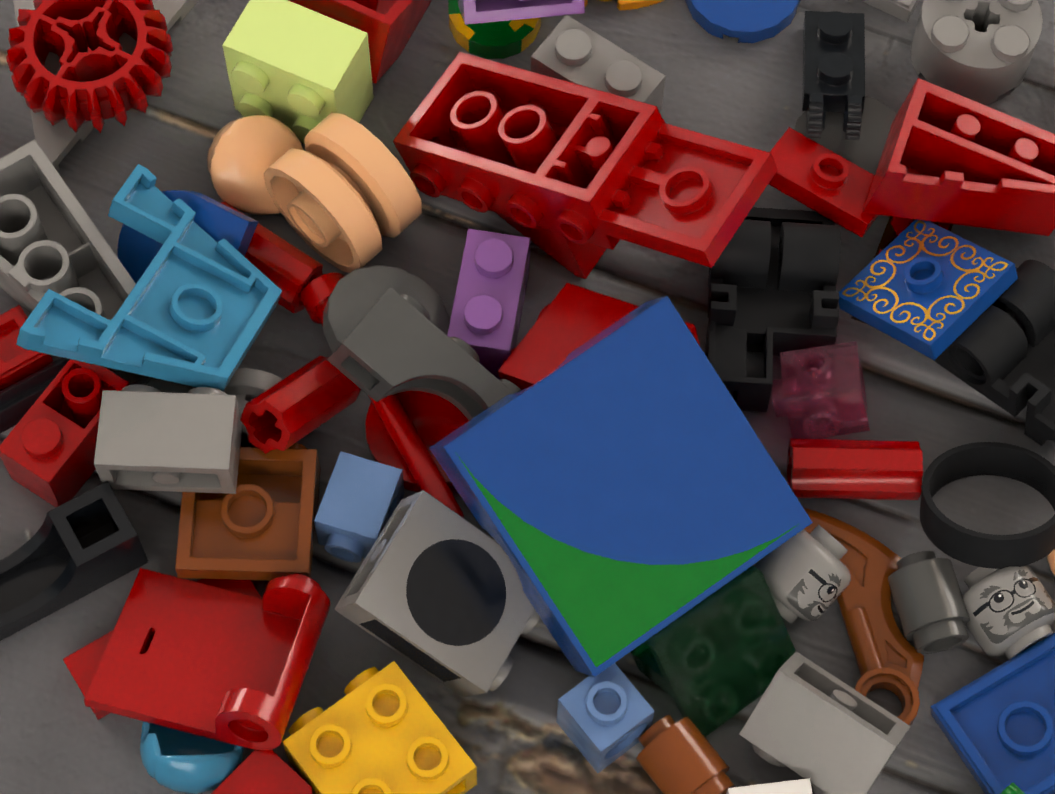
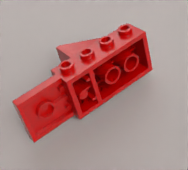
[393,52,778,279]

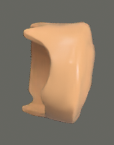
[207,115,303,215]

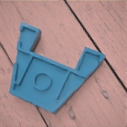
[16,164,282,392]

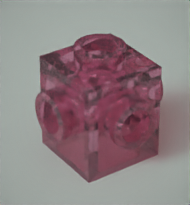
[771,341,870,439]

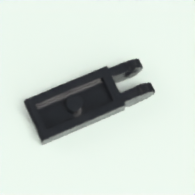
[802,11,865,140]

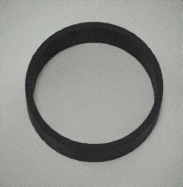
[920,442,1055,569]

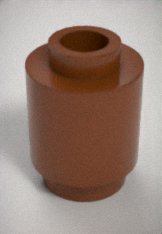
[636,715,735,794]

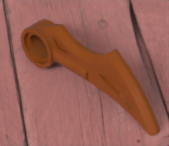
[803,507,924,726]

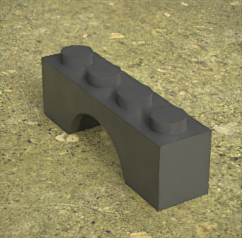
[327,287,522,421]

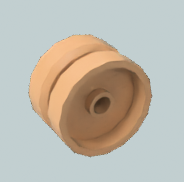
[264,112,422,273]

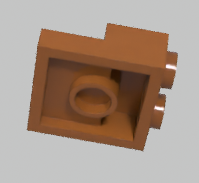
[175,443,321,581]

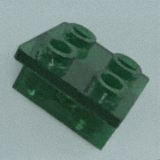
[630,565,796,737]

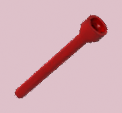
[300,272,464,518]

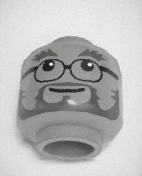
[753,524,851,624]
[963,565,1055,660]

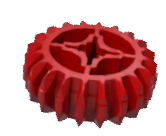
[6,0,173,133]

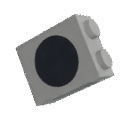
[334,490,540,697]

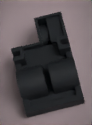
[705,207,841,412]
[930,260,1055,446]

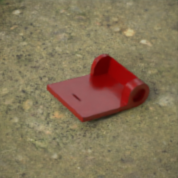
[84,568,331,751]

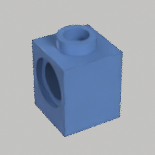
[314,451,405,563]
[556,663,655,773]

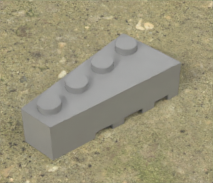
[0,139,143,384]

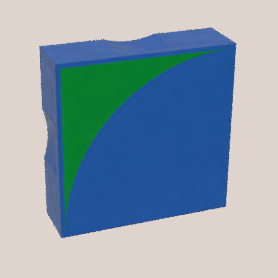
[429,296,813,677]

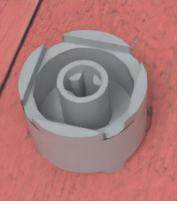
[910,0,1043,105]

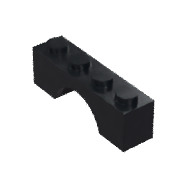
[0,481,148,641]

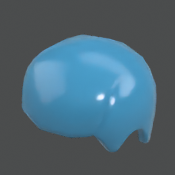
[140,721,244,794]

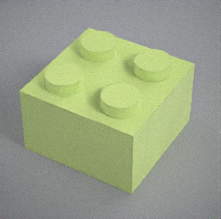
[222,0,374,144]

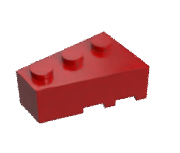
[862,78,1055,236]

